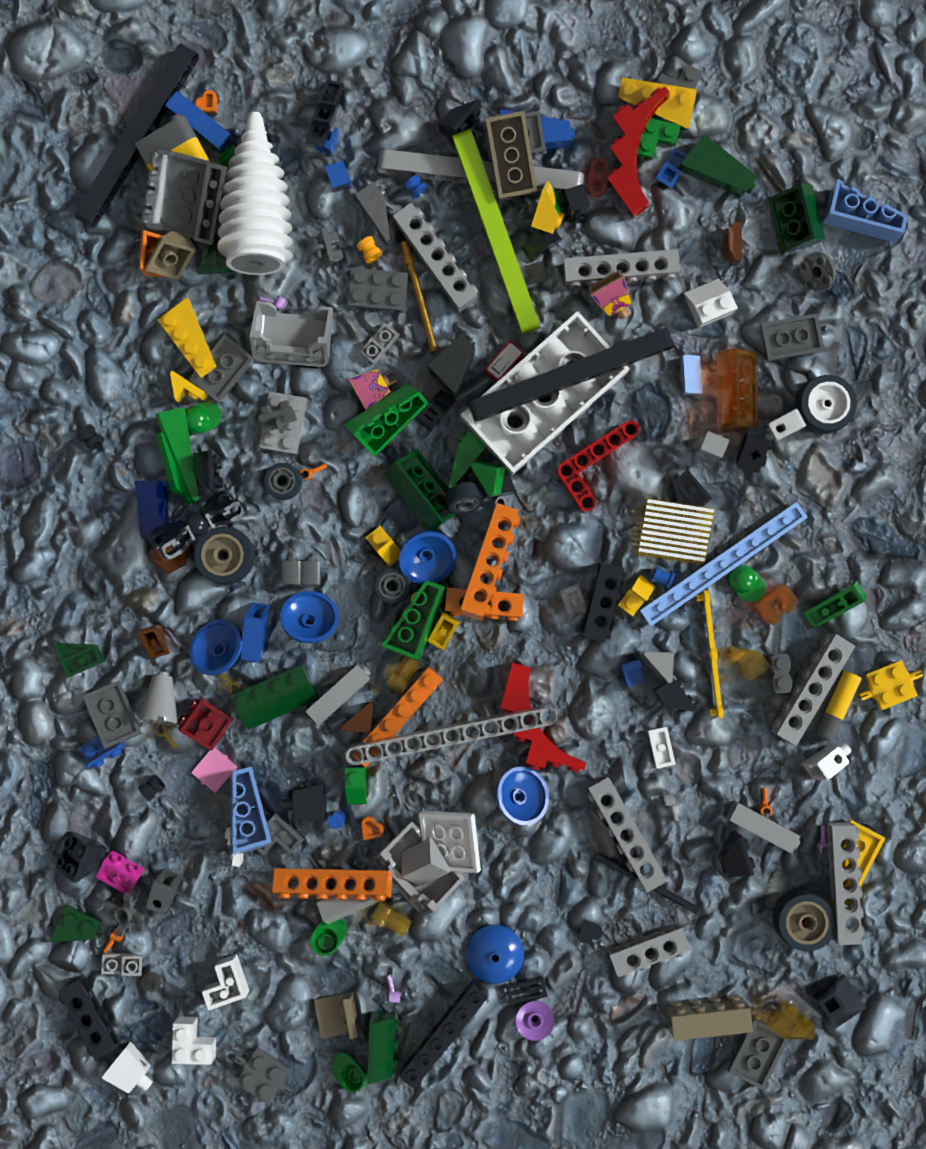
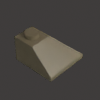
[144,231,196,280]

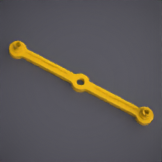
[696,590,724,719]

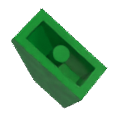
[345,765,367,805]

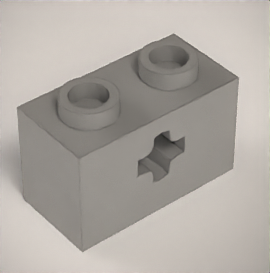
[693,431,729,463]

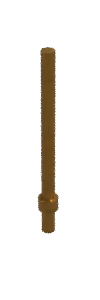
[401,241,438,353]

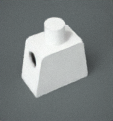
[766,409,806,442]
[802,743,851,780]
[102,1042,153,1093]

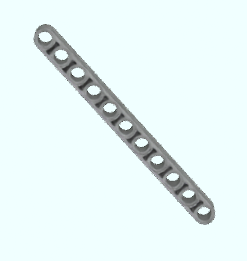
[377,149,584,195]
[346,706,557,765]

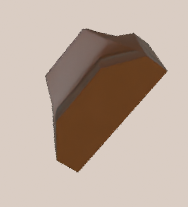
[723,222,742,265]
[149,546,193,574]

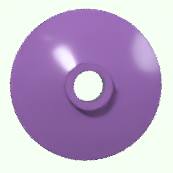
[516,1001,555,1041]

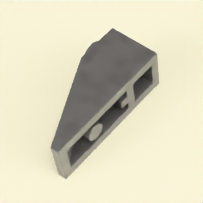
[355,182,391,246]

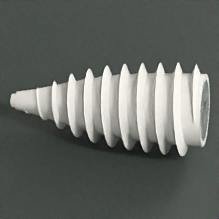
[217,112,293,275]

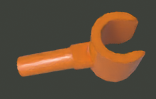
[300,463,327,480]
[758,788,772,816]
[103,929,125,953]

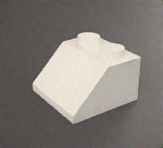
[683,279,738,328]

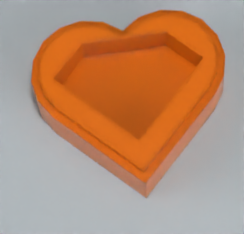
[195,90,218,114]
[361,816,384,840]

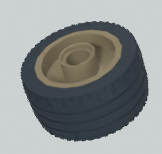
[194,526,255,585]
[772,889,836,952]

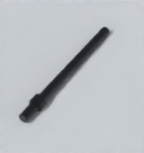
[594,852,700,914]

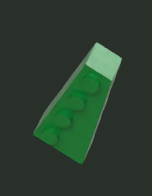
[344,383,429,457]
[381,580,447,660]

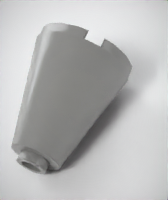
[138,672,177,726]

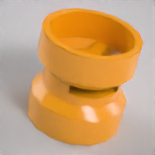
[356,236,382,263]

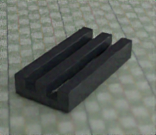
[505,976,548,1005]

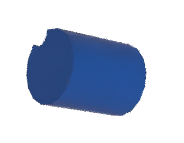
[328,810,346,829]

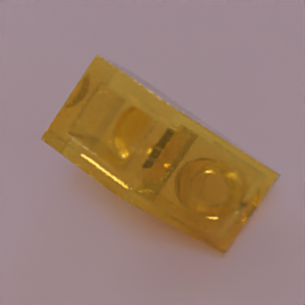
[726,646,771,680]
[768,1001,815,1040]

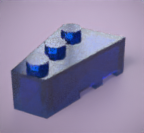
[134,479,170,542]

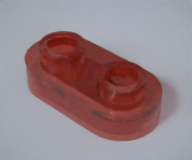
[587,158,609,198]

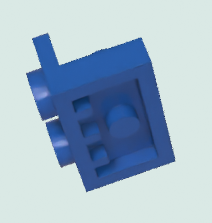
[79,735,125,769]

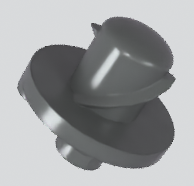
[799,252,836,291]

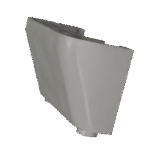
[249,301,333,367]
[372,822,465,915]

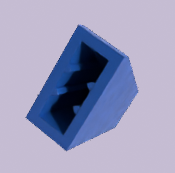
[241,602,271,663]

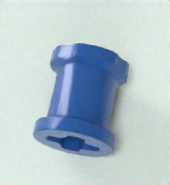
[650,566,675,589]

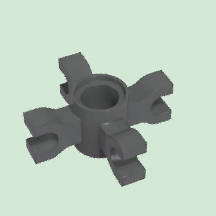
[104,889,151,937]

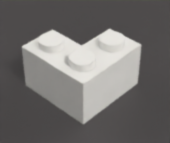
[202,954,249,1011]
[172,1016,216,1065]

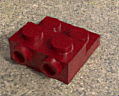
[177,696,234,751]

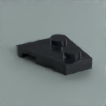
[672,469,712,522]

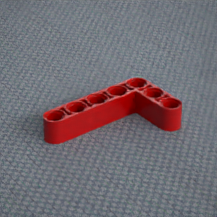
[557,420,640,513]

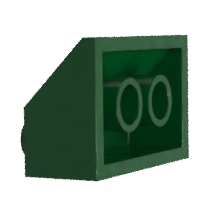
[768,183,826,253]
[367,1011,399,1084]

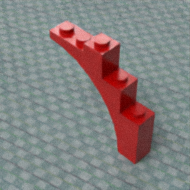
[607,86,670,218]
[500,662,586,772]

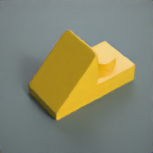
[170,371,207,403]
[365,526,400,567]
[617,575,655,617]
[427,612,460,651]

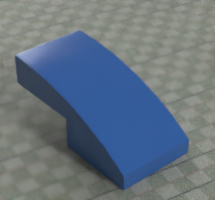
[656,147,687,189]

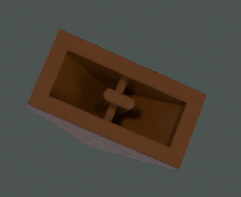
[137,625,170,659]
[341,701,374,733]

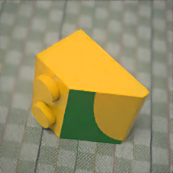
[531,181,564,234]

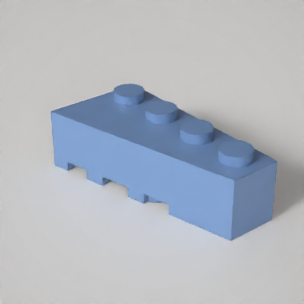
[823,179,908,243]
[230,767,272,857]

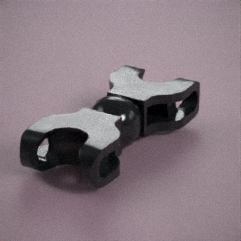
[149,490,245,559]

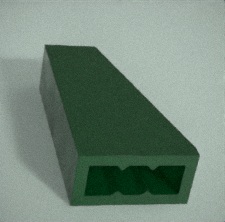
[678,134,758,197]

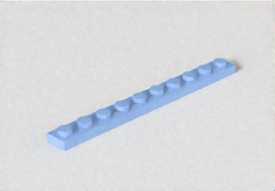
[639,502,808,626]

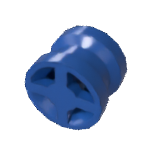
[404,175,428,200]

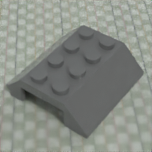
[140,148,227,245]

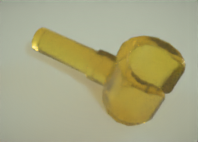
[219,672,241,694]
[155,725,178,750]

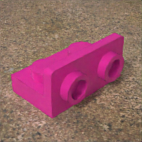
[96,851,145,894]

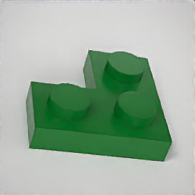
[637,118,681,160]

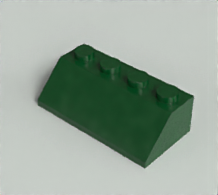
[383,449,457,531]
[230,664,319,730]

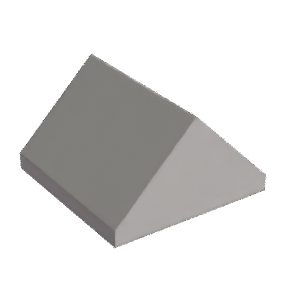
[638,651,674,684]
[401,837,451,886]

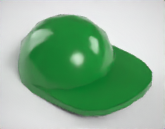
[185,401,222,435]
[728,565,766,602]
[310,919,347,956]
[331,1052,367,1093]

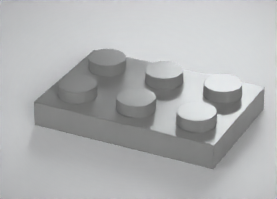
[259,392,307,455]

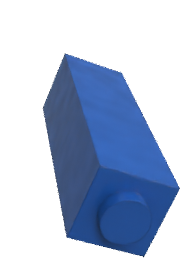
[165,91,233,154]

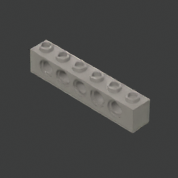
[393,202,478,313]
[562,249,680,288]
[771,633,855,746]
[587,776,667,893]
[827,822,865,945]

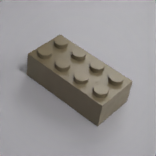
[485,111,537,200]
[665,995,753,1041]

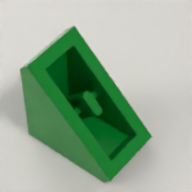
[470,461,505,497]

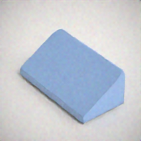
[681,355,702,395]

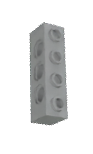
[607,923,691,978]

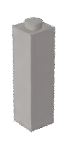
[305,664,371,726]
[726,801,800,854]
[317,881,392,924]

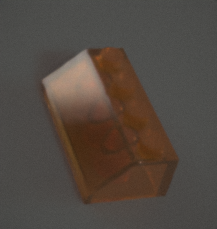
[716,348,758,430]

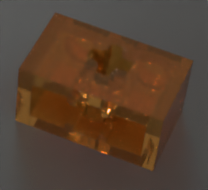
[751,583,799,626]

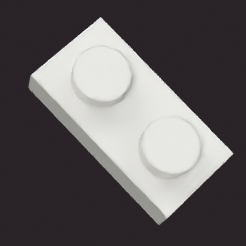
[647,726,676,769]

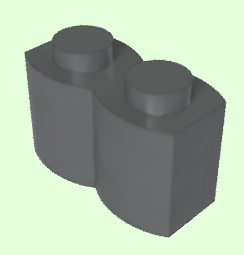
[281,557,321,585]
[766,653,792,693]

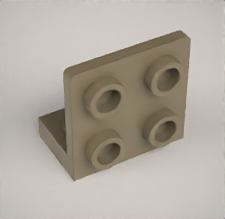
[314,992,360,1039]

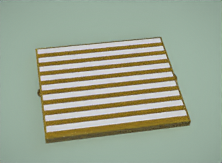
[637,498,715,565]

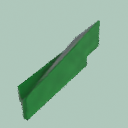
[156,408,199,505]

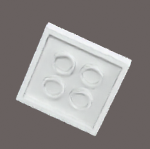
[419,811,481,873]

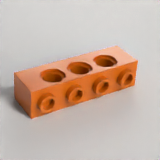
[445,588,524,621]

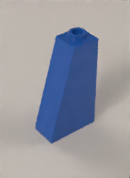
[499,109,575,149]

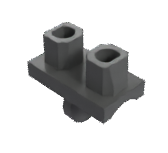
[310,228,343,268]
[258,400,297,434]

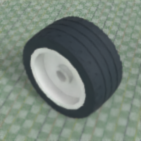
[794,375,857,434]

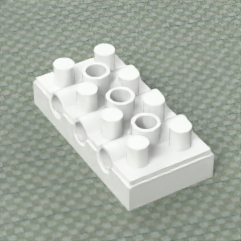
[461,311,630,475]

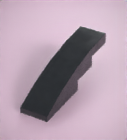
[306,80,345,147]

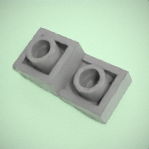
[360,322,400,364]
[101,953,142,976]

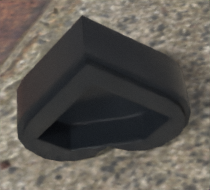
[578,918,603,944]

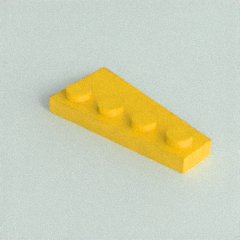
[618,77,697,129]
[158,297,217,378]
[842,819,885,906]

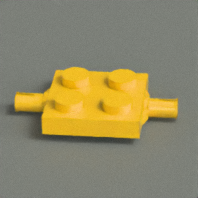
[859,660,923,710]

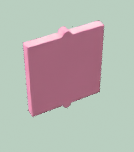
[191,747,237,793]

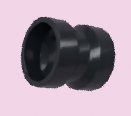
[77,424,105,451]
[138,774,166,801]

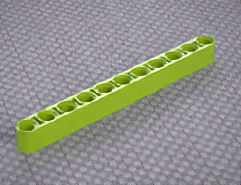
[452,129,540,335]

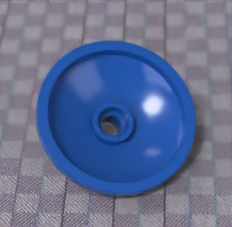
[399,531,457,585]
[280,591,339,644]
[190,620,242,676]
[496,766,549,825]
[466,924,524,984]

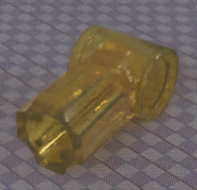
[385,656,420,695]
[370,901,412,937]

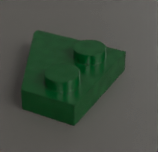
[196,233,234,275]
[53,643,105,678]
[50,905,102,942]

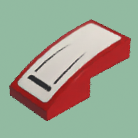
[484,341,524,382]

